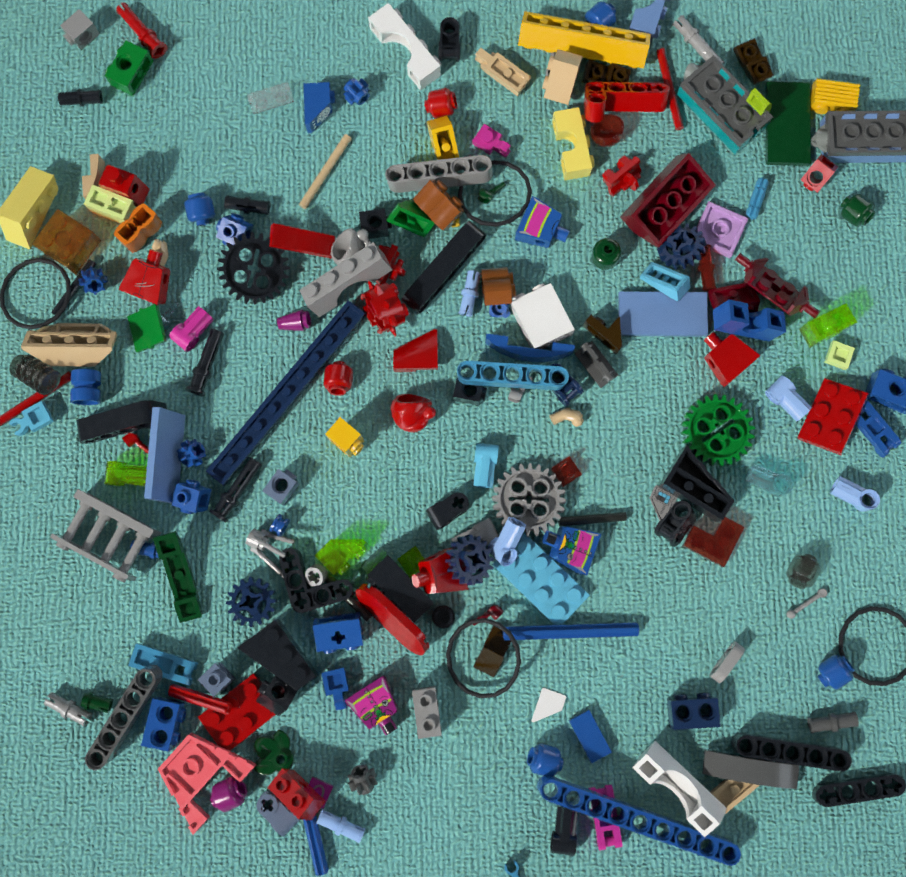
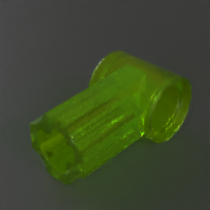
[104,461,147,486]

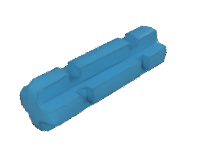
[745,178,769,220]

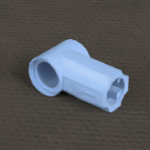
[765,376,812,422]
[830,476,880,512]
[488,517,526,566]

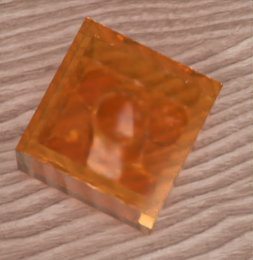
[32,209,101,275]

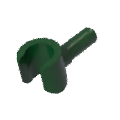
[477,182,506,204]

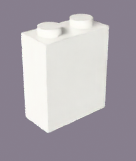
[510,283,575,350]

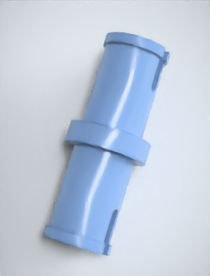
[459,270,481,317]
[316,809,365,843]

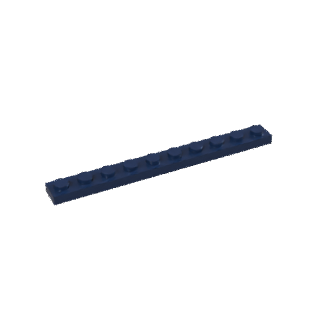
[206,300,366,486]

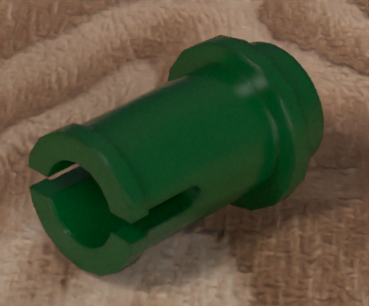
[81,692,113,713]

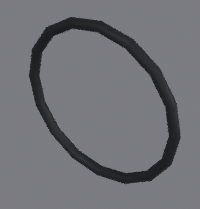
[458,160,532,227]
[0,258,71,330]
[838,606,906,686]
[446,618,521,699]

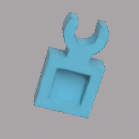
[9,401,54,436]

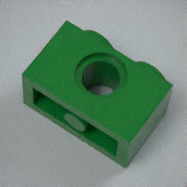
[105,40,154,96]

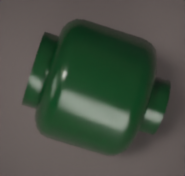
[841,193,875,227]
[591,238,621,270]

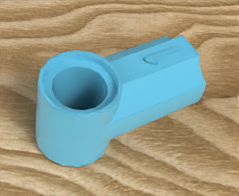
[473,443,499,489]

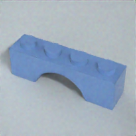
[629,0,670,46]

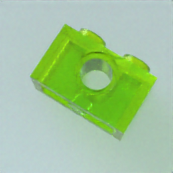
[799,303,857,348]

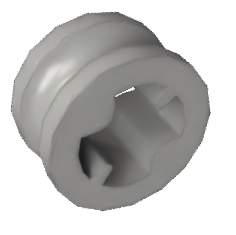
[305,564,328,587]

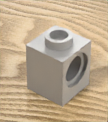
[60,9,100,50]

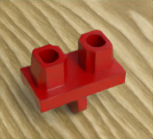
[602,155,642,197]
[376,244,406,285]

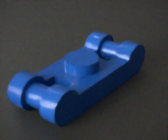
[856,400,902,458]

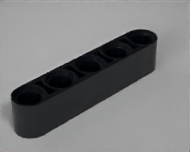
[401,220,487,314]
[731,733,852,772]

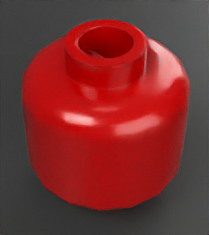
[424,87,457,119]
[323,361,353,396]

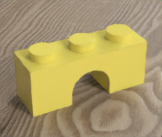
[552,107,595,181]

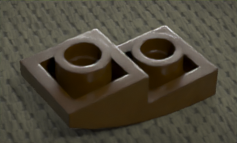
[733,38,774,85]
[582,59,631,84]

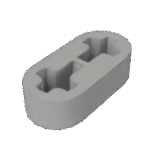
[709,641,745,683]

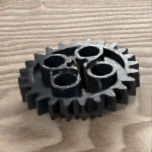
[217,232,290,305]

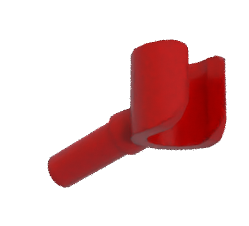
[122,433,149,454]

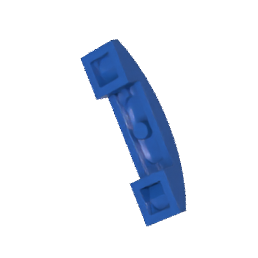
[485,334,575,362]

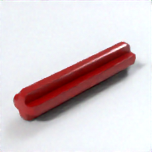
[168,684,233,715]

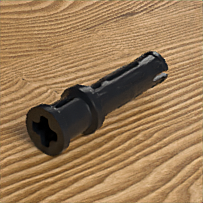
[185,329,224,396]
[209,458,262,523]

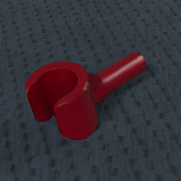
[473,605,504,626]

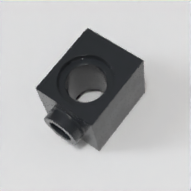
[359,208,392,239]
[453,376,487,406]
[256,676,297,716]

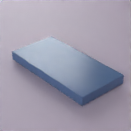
[618,292,708,337]
[144,407,185,504]

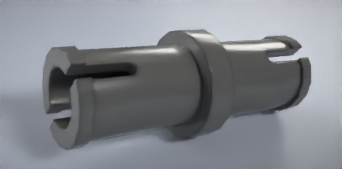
[807,711,859,734]

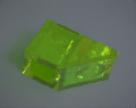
[314,539,368,576]

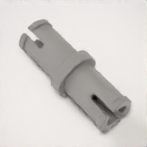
[44,692,93,727]

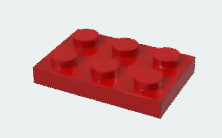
[798,378,868,456]
[198,673,276,751]

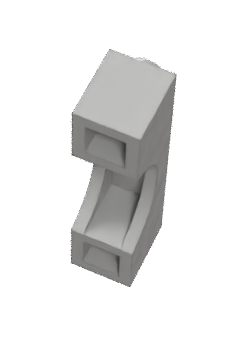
[300,242,392,317]

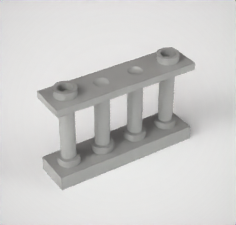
[50,489,162,583]

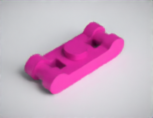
[588,784,623,851]

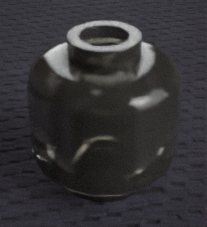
[786,554,821,589]

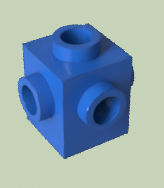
[216,213,254,245]
[172,479,212,514]

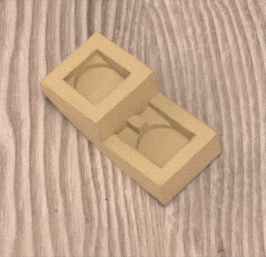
[82,154,105,199]

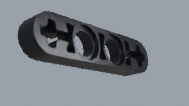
[812,773,906,807]

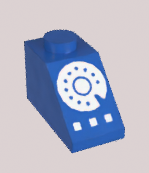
[303,82,336,133]

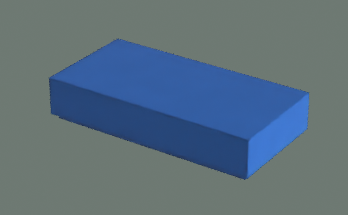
[568,709,612,764]

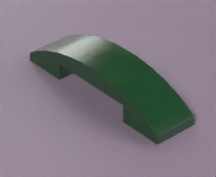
[153,531,203,623]

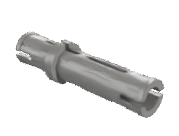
[673,15,725,65]

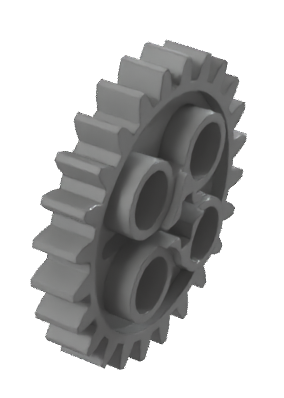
[492,463,566,537]

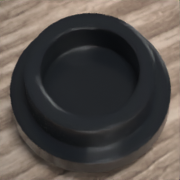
[432,605,455,628]

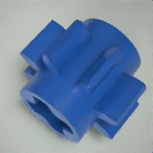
[344,78,370,105]
[78,266,108,295]
[177,439,206,468]

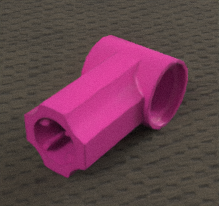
[169,306,214,352]

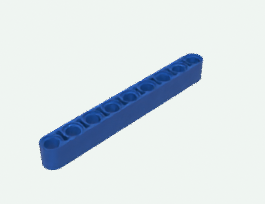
[537,775,741,866]

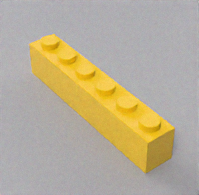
[518,11,651,68]

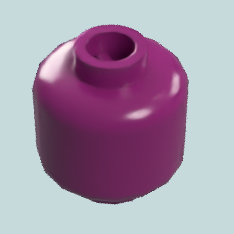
[210,776,247,812]

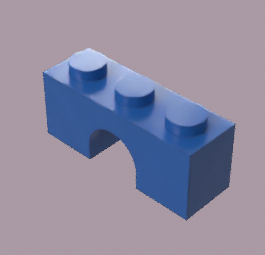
[713,299,786,342]

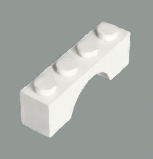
[368,3,441,90]
[632,741,727,837]

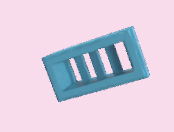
[640,262,690,301]

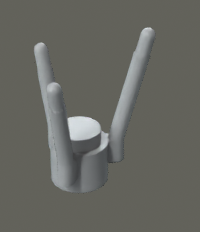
[245,528,295,579]

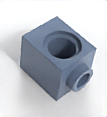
[263,469,300,506]
[198,662,236,697]

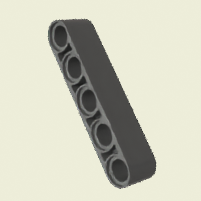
[85,665,163,770]

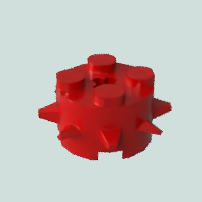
[361,280,409,336]

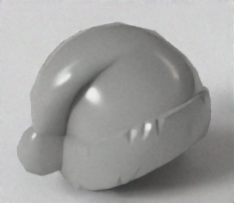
[331,228,371,265]

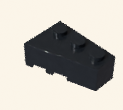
[659,445,734,522]
[361,547,434,623]
[237,619,319,691]

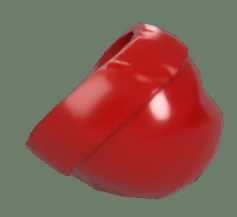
[390,394,436,433]

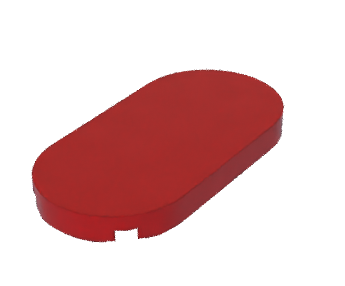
[356,584,430,656]

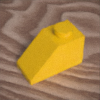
[426,116,459,160]

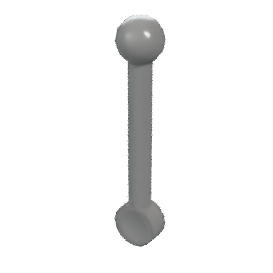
[786,589,827,619]

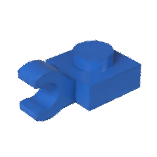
[321,668,350,711]

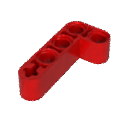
[583,82,670,123]

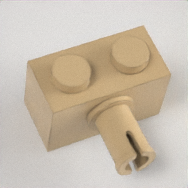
[542,49,583,105]

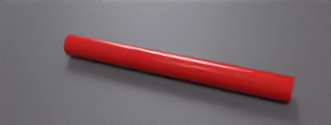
[656,48,684,131]
[0,371,71,426]

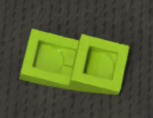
[746,88,772,115]

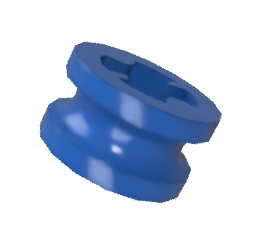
[269,514,290,537]

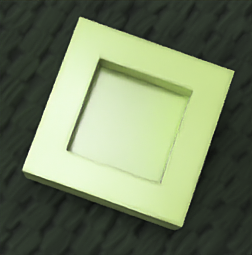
[824,341,855,370]

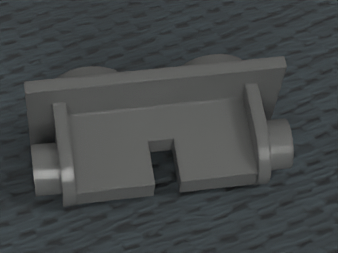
[574,341,618,388]

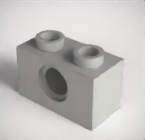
[412,686,442,739]

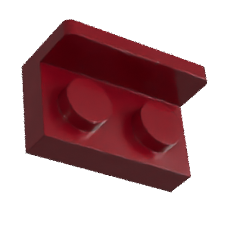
[708,283,760,313]

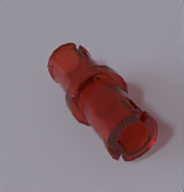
[698,245,717,291]

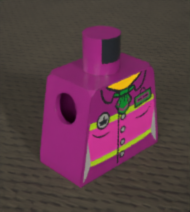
[345,675,398,736]

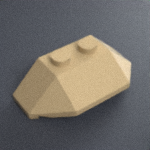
[21,323,117,367]

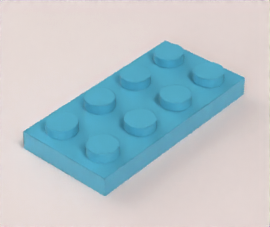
[492,532,590,625]

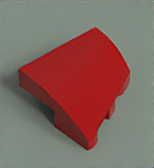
[393,329,438,372]

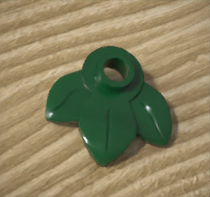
[253,730,294,775]

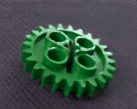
[680,394,755,467]

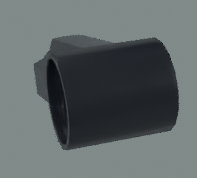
[550,805,578,856]

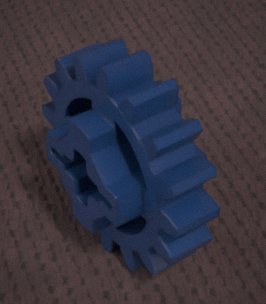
[657,224,706,270]
[445,534,494,585]
[226,577,277,627]

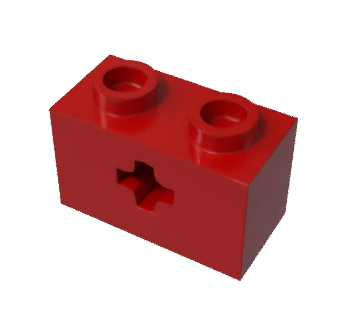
[267,768,326,820]

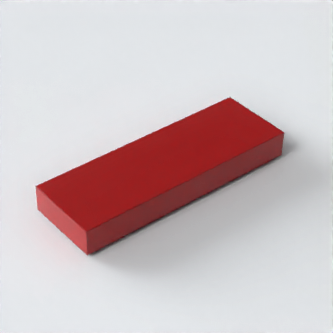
[269,223,335,259]

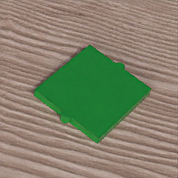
[127,304,167,353]

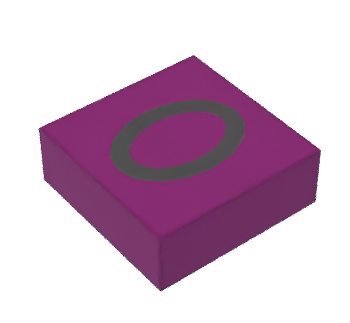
[309,776,334,809]

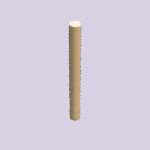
[299,134,352,209]

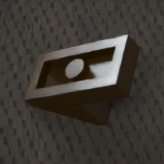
[583,315,622,354]
[473,625,511,677]

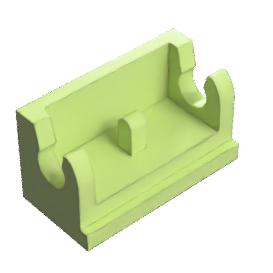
[84,185,136,224]

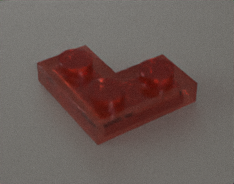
[682,517,745,568]

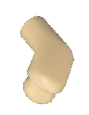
[152,239,169,266]
[549,408,584,427]

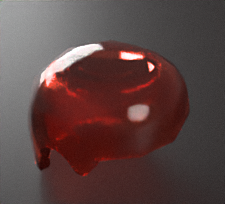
[590,114,624,147]

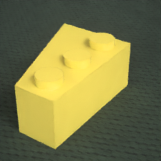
[0,166,58,249]

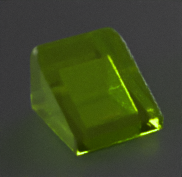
[397,546,424,577]

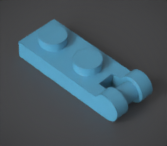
[128,643,198,685]

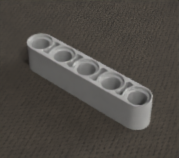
[385,155,493,193]

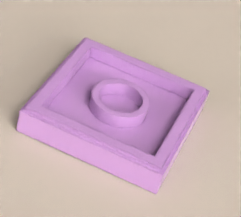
[693,201,749,258]

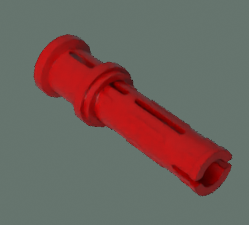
[116,2,167,59]

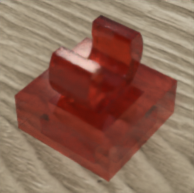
[550,456,582,488]

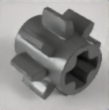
[348,765,378,795]

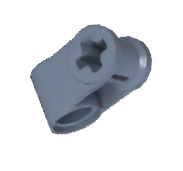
[257,790,300,837]

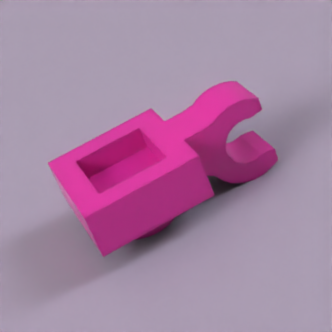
[472,124,511,158]

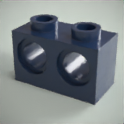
[667,693,721,730]

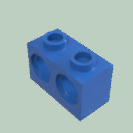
[141,697,186,752]

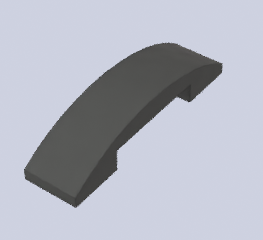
[702,750,799,789]

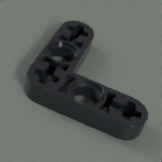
[279,548,356,613]

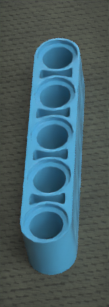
[457,361,569,390]

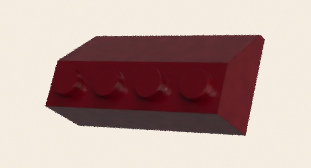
[620,153,716,247]

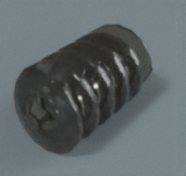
[9,354,61,395]

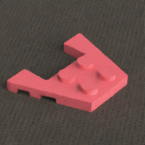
[158,732,256,834]

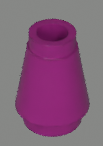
[277,309,311,331]

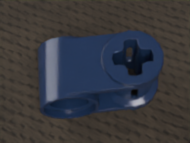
[550,363,584,407]

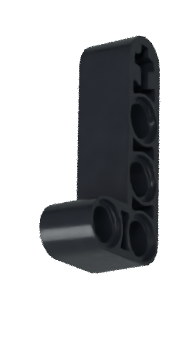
[76,400,167,444]

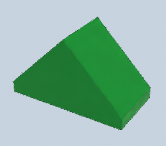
[387,199,435,238]

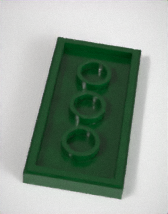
[765,81,811,166]

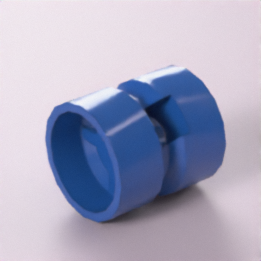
[70,369,101,405]

